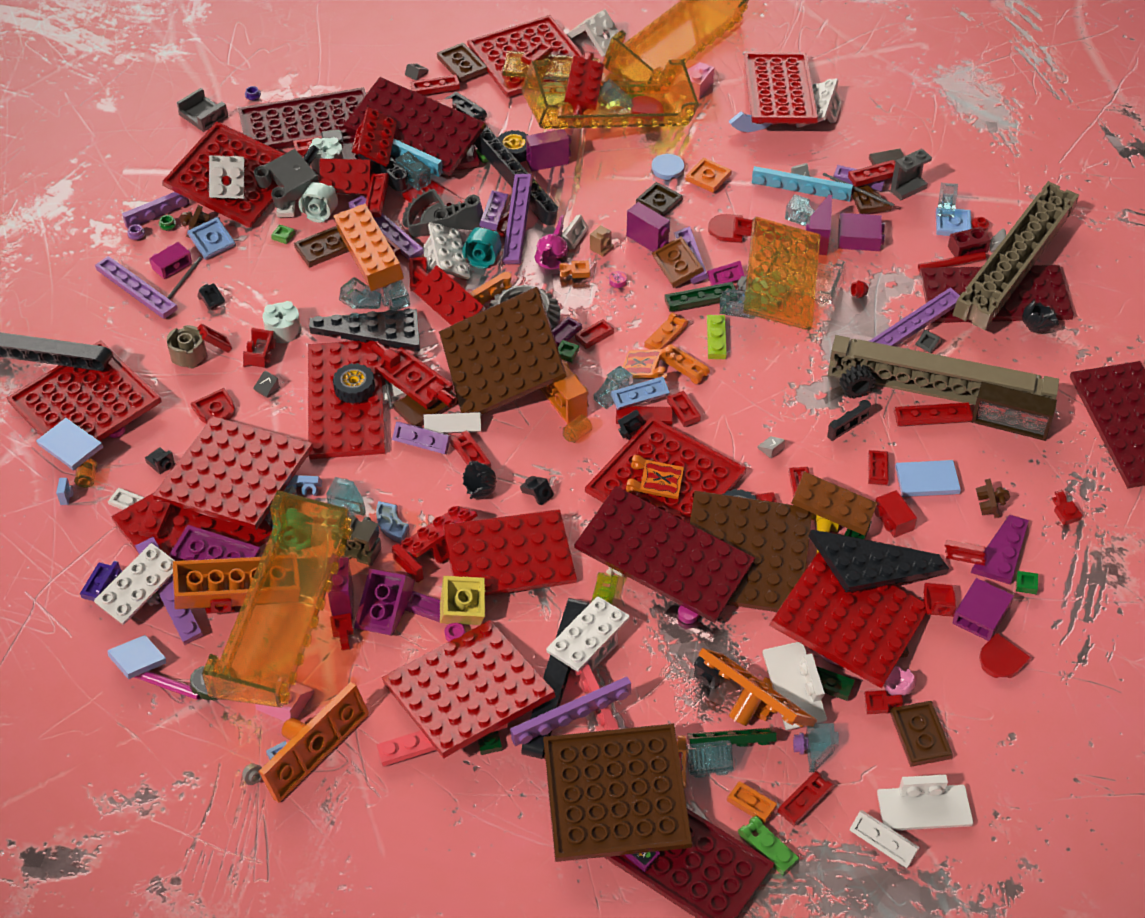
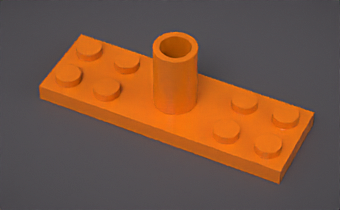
[698,648,817,728]
[259,682,369,803]

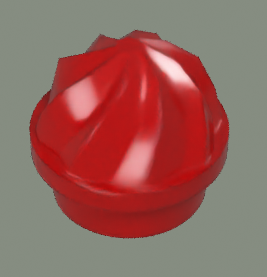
[851,280,869,298]

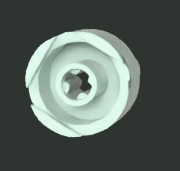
[309,137,343,174]
[299,182,338,223]
[263,301,301,343]

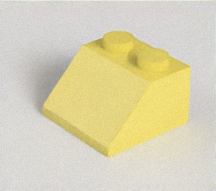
[440,576,485,625]

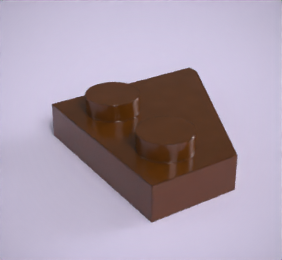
[852,185,892,214]

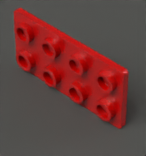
[352,107,397,167]
[400,506,478,564]

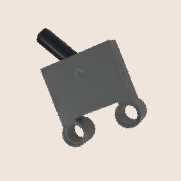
[254,145,319,209]

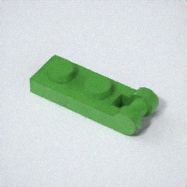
[738,816,799,876]

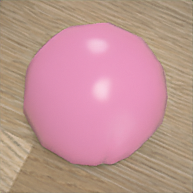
[884,666,916,696]

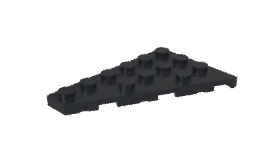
[309,308,420,351]
[808,530,949,593]

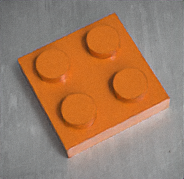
[685,157,731,193]

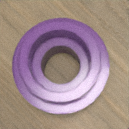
[127,224,145,240]
[793,733,808,755]

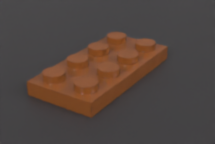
[791,471,877,536]

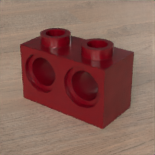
[948,226,991,257]

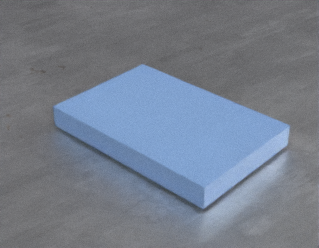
[36,418,103,471]
[895,460,961,497]

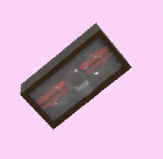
[971,382,1057,441]

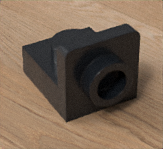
[197,283,225,310]
[618,409,646,440]
[145,447,175,474]

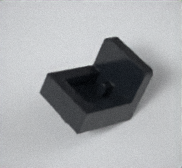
[520,476,554,505]
[694,656,720,689]

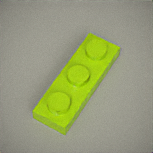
[707,315,726,359]

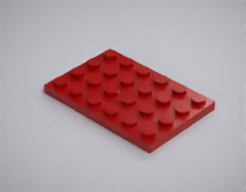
[443,509,577,596]

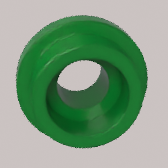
[159,215,176,231]

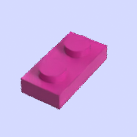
[707,261,745,286]

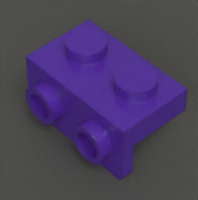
[80,561,122,601]

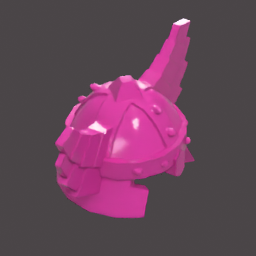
[534,215,569,269]

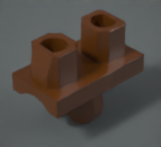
[179,205,210,238]
[976,479,1010,518]

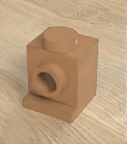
[590,225,614,257]

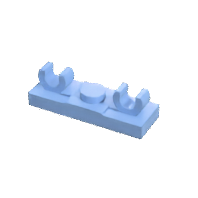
[611,376,670,410]
[286,475,322,496]

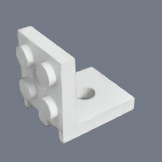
[567,9,625,57]
[209,155,244,198]

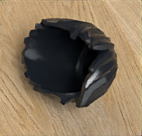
[1022,299,1059,333]
[462,461,497,499]

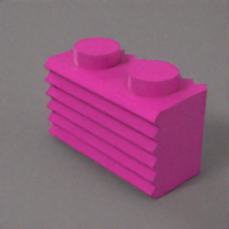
[149,241,192,279]

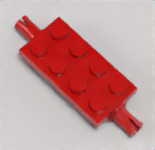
[564,51,604,122]
[412,265,486,325]
[371,341,457,409]

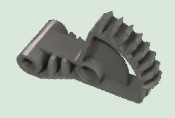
[402,188,484,237]

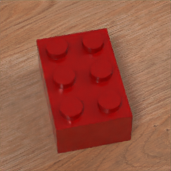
[319,158,373,195]

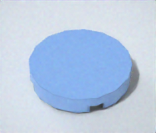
[651,154,685,180]

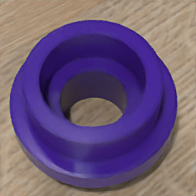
[245,86,261,101]

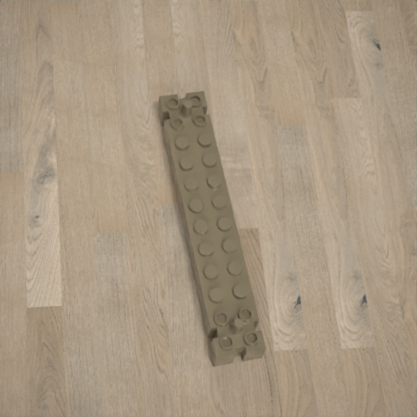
[953,181,1079,330]
[828,335,1059,405]

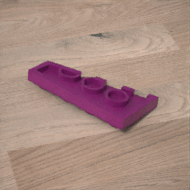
[971,515,1029,584]
[169,525,261,561]

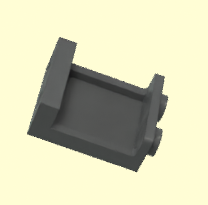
[177,88,228,132]
[890,148,932,201]

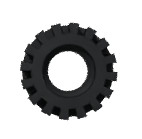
[839,365,876,399]

